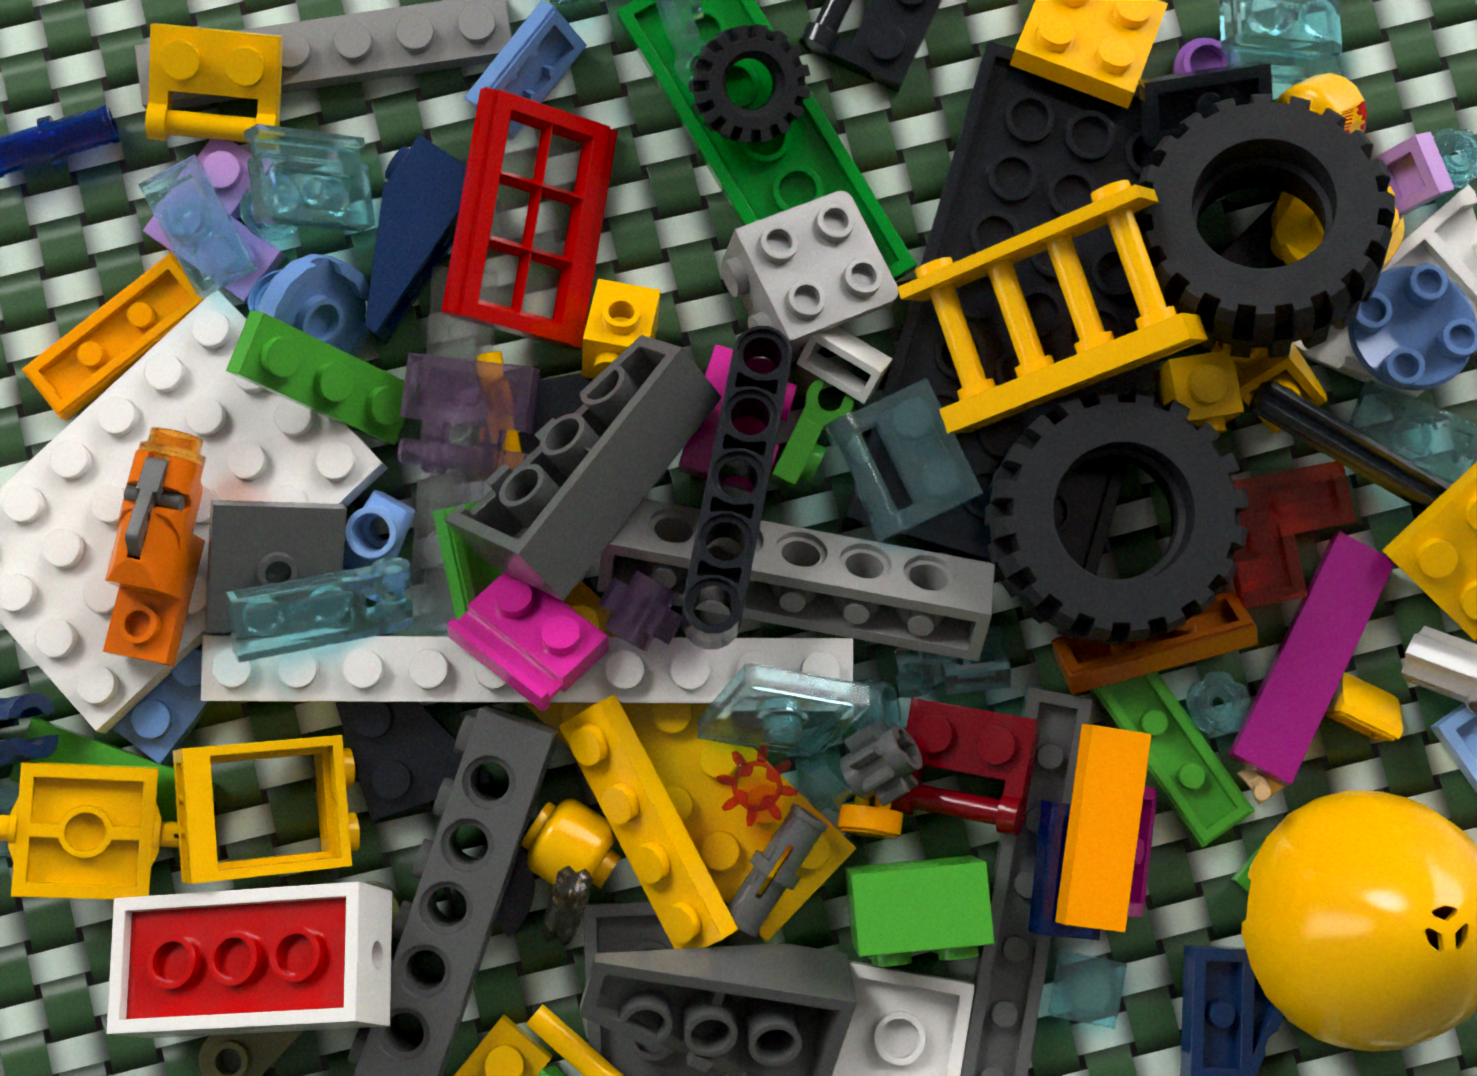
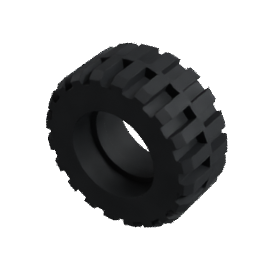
[1134,94,1395,358]
[984,388,1249,645]

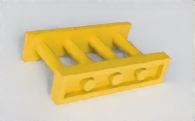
[897,180,1208,434]

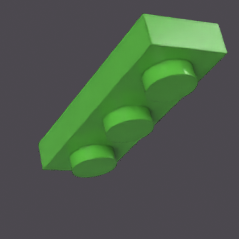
[226,310,418,445]

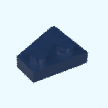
[1180,945,1285,1076]

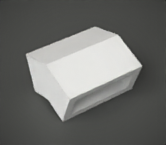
[796,326,893,404]

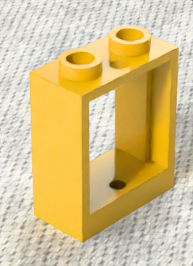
[173,735,360,884]

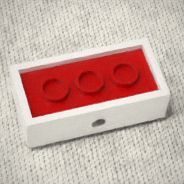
[106,882,392,1038]

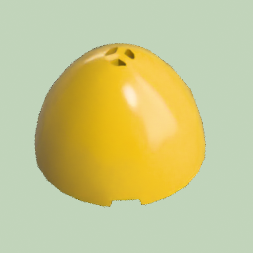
[1242,790,1477,1052]

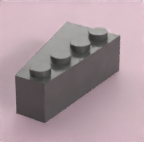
[444,335,722,601]

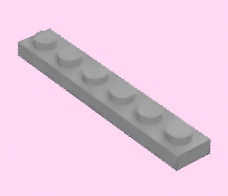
[135,0,512,110]

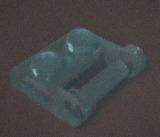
[823,378,983,543]

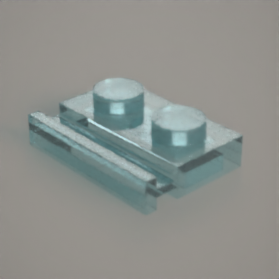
[1219,0,1344,85]
[244,124,375,232]

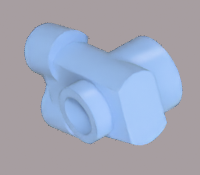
[342,490,416,603]

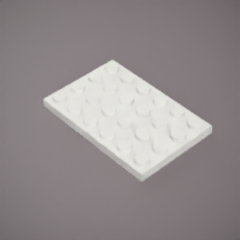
[0,288,388,734]

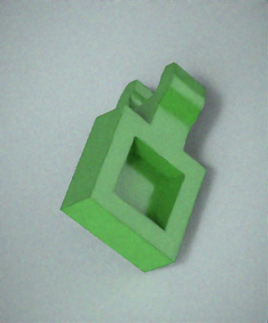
[770,379,854,491]

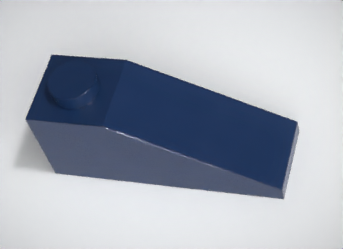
[365,135,467,345]

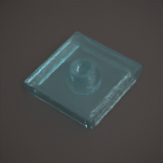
[698,663,870,759]

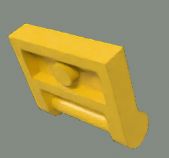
[145,23,283,152]

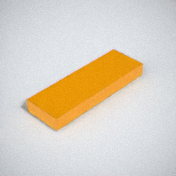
[21,252,208,421]
[1055,724,1152,933]

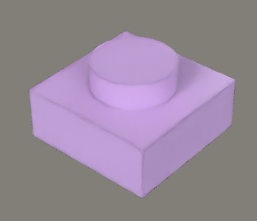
[1370,131,1455,216]

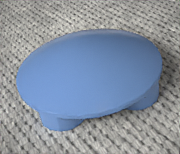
[1348,263,1477,391]

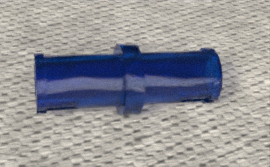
[0,103,121,178]

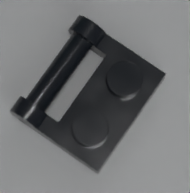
[799,0,943,93]

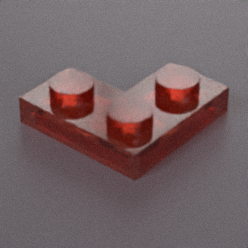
[1232,461,1356,609]

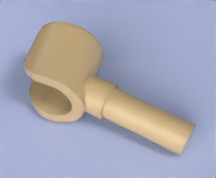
[1237,767,1285,805]

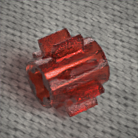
[716,744,798,827]

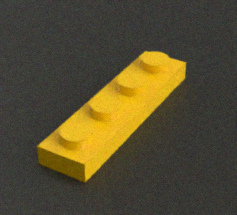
[559,694,738,949]

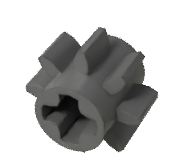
[840,719,923,806]

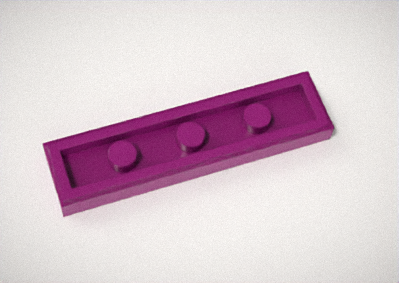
[1227,531,1395,787]

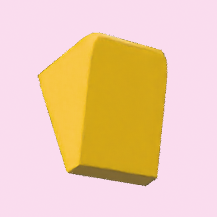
[1325,672,1403,741]

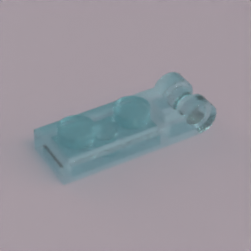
[226,557,414,663]

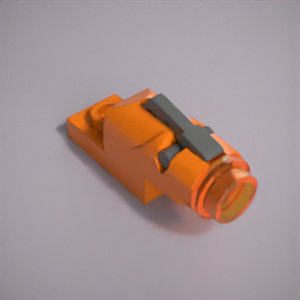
[103,427,206,667]

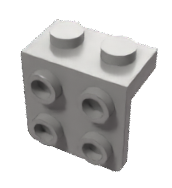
[721,191,899,362]

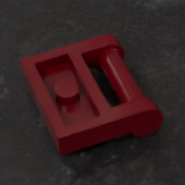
[891,697,1041,836]

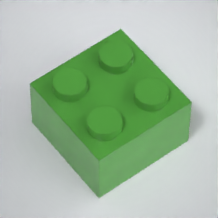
[844,855,995,967]

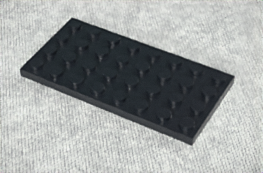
[845,41,1157,576]

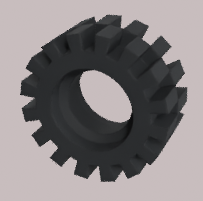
[688,24,811,143]

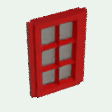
[441,87,618,349]

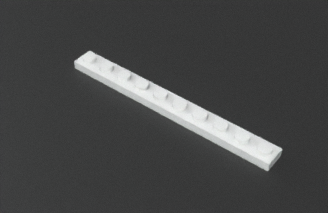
[201,635,853,704]

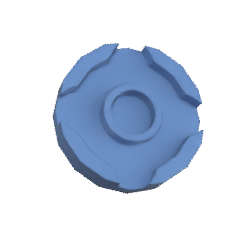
[247,254,370,357]

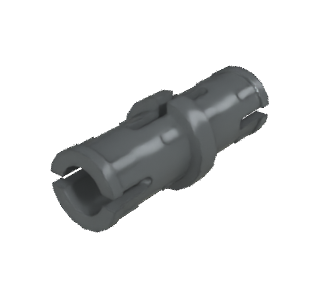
[727,803,828,937]

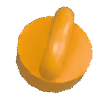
[837,794,904,840]

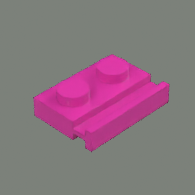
[446,573,609,712]

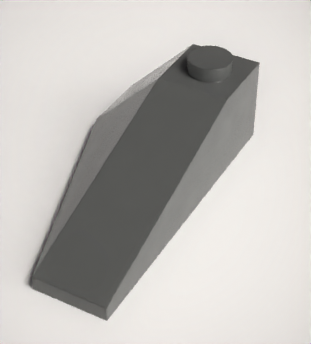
[579,943,857,1076]

